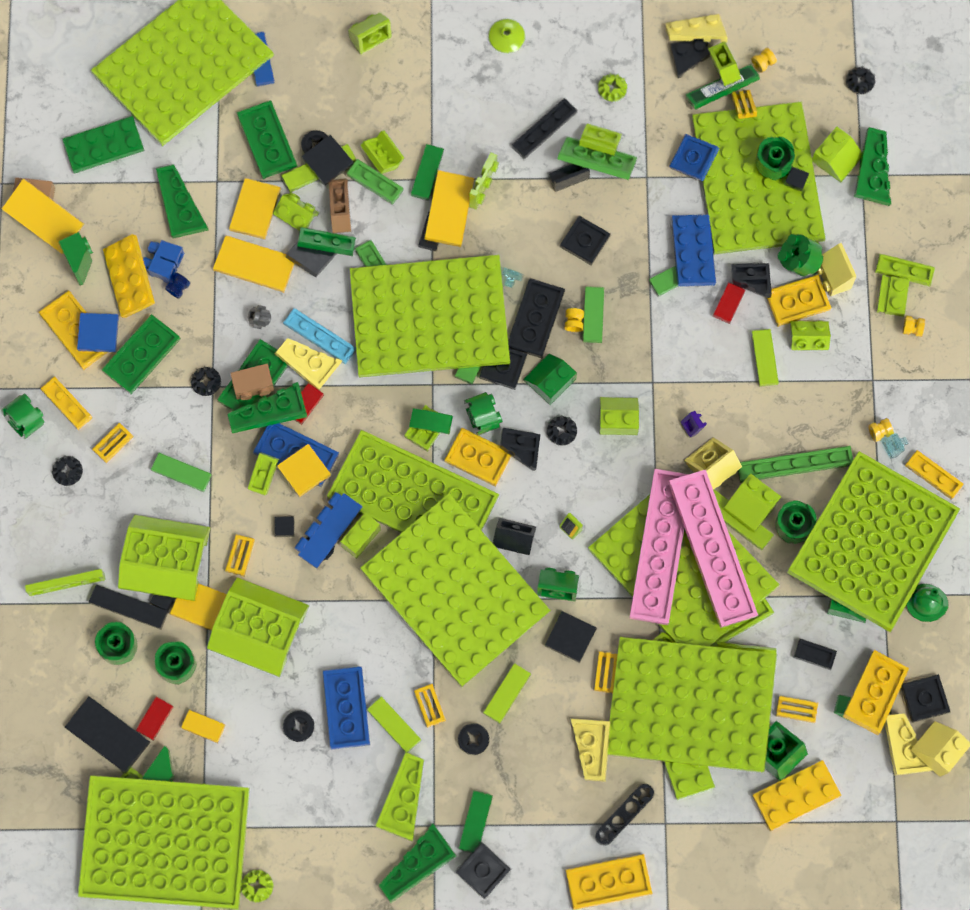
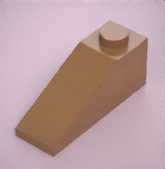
[329,179,351,233]

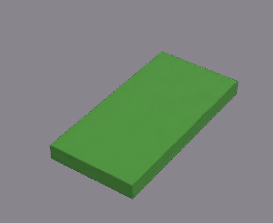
[558,137,638,180]

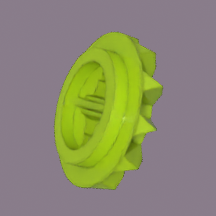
[598,73,627,102]
[241,870,273,902]

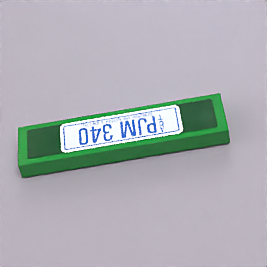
[686,64,760,110]

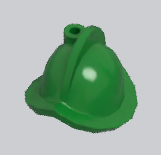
[907,584,949,622]

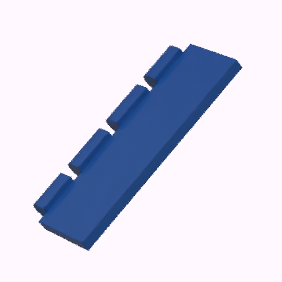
[294,492,363,569]

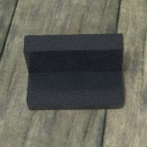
[548,164,590,192]
[493,518,536,555]

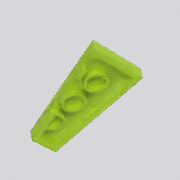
[376,752,424,842]

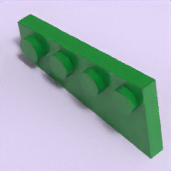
[854,127,892,206]
[156,165,209,239]
[227,382,307,434]
[379,823,456,903]

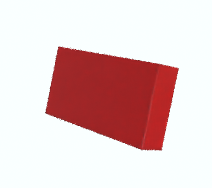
[713,282,746,324]
[295,383,324,425]
[136,696,174,741]

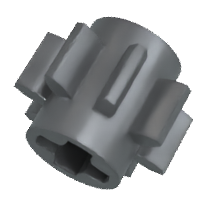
[248,305,271,329]

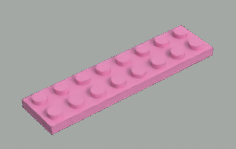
[630,469,689,625]
[668,470,758,628]

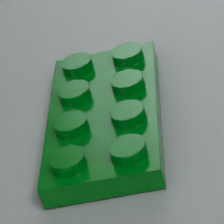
[237,100,298,179]
[63,116,145,174]
[102,314,181,394]
[217,339,288,411]

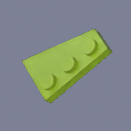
[469,152,499,210]

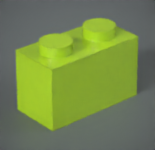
[708,41,741,86]
[340,513,381,559]

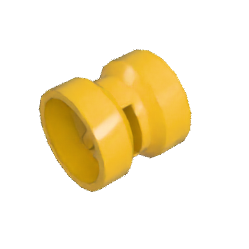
[751,48,777,73]
[564,308,584,332]
[903,315,925,337]
[868,418,894,442]

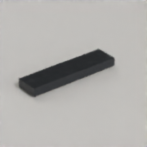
[511,98,577,159]
[89,585,169,630]

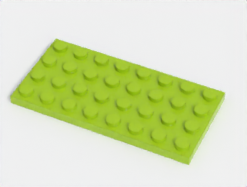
[327,430,499,533]

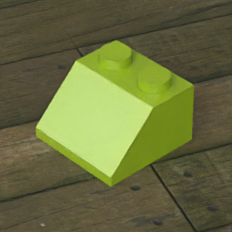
[348,12,392,55]
[812,126,862,183]
[600,397,639,435]
[724,474,781,532]

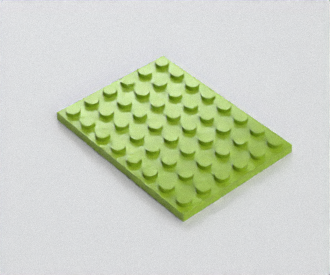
[91,0,274,146]
[692,102,826,255]
[350,255,510,378]
[787,451,960,632]
[360,493,551,687]
[588,494,780,646]
[608,637,777,773]
[78,776,250,909]

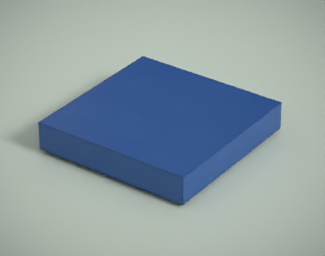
[669,134,719,182]
[77,313,119,352]

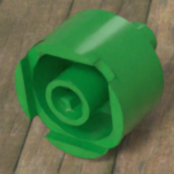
[755,136,795,181]
[778,234,823,277]
[464,392,503,436]
[1,393,45,439]
[775,500,817,544]
[95,622,138,665]
[155,641,197,685]

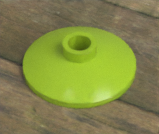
[489,19,525,53]

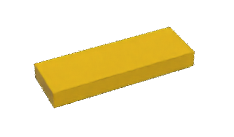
[40,376,93,430]
[905,450,964,500]

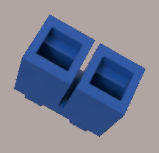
[143,240,185,285]

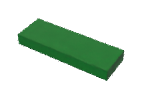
[411,144,444,201]
[297,227,356,256]
[459,791,493,853]

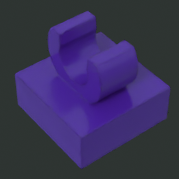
[681,411,707,438]

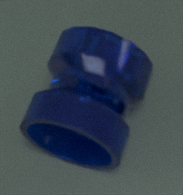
[165,273,191,299]

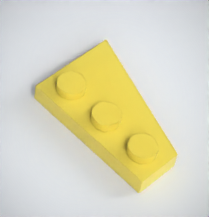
[666,14,727,42]
[274,338,342,390]
[885,713,933,776]
[571,719,610,782]

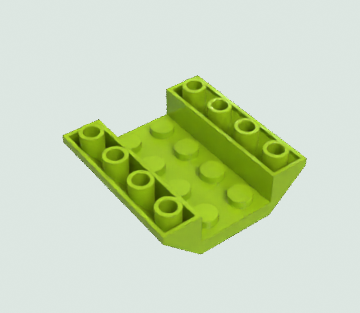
[118,515,210,601]
[207,577,310,677]

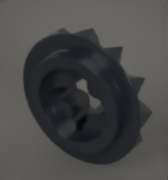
[846,66,876,94]
[301,130,328,154]
[190,366,221,396]
[547,415,577,446]
[52,456,83,486]
[283,711,315,743]
[458,723,489,755]

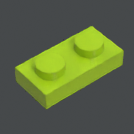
[248,452,279,496]

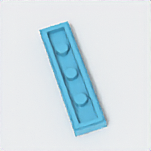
[283,308,356,365]

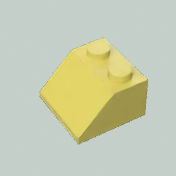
[817,243,856,296]
[684,437,742,490]
[911,721,970,777]

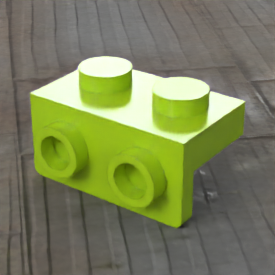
[360,130,404,174]
[273,193,319,231]
[790,321,831,350]

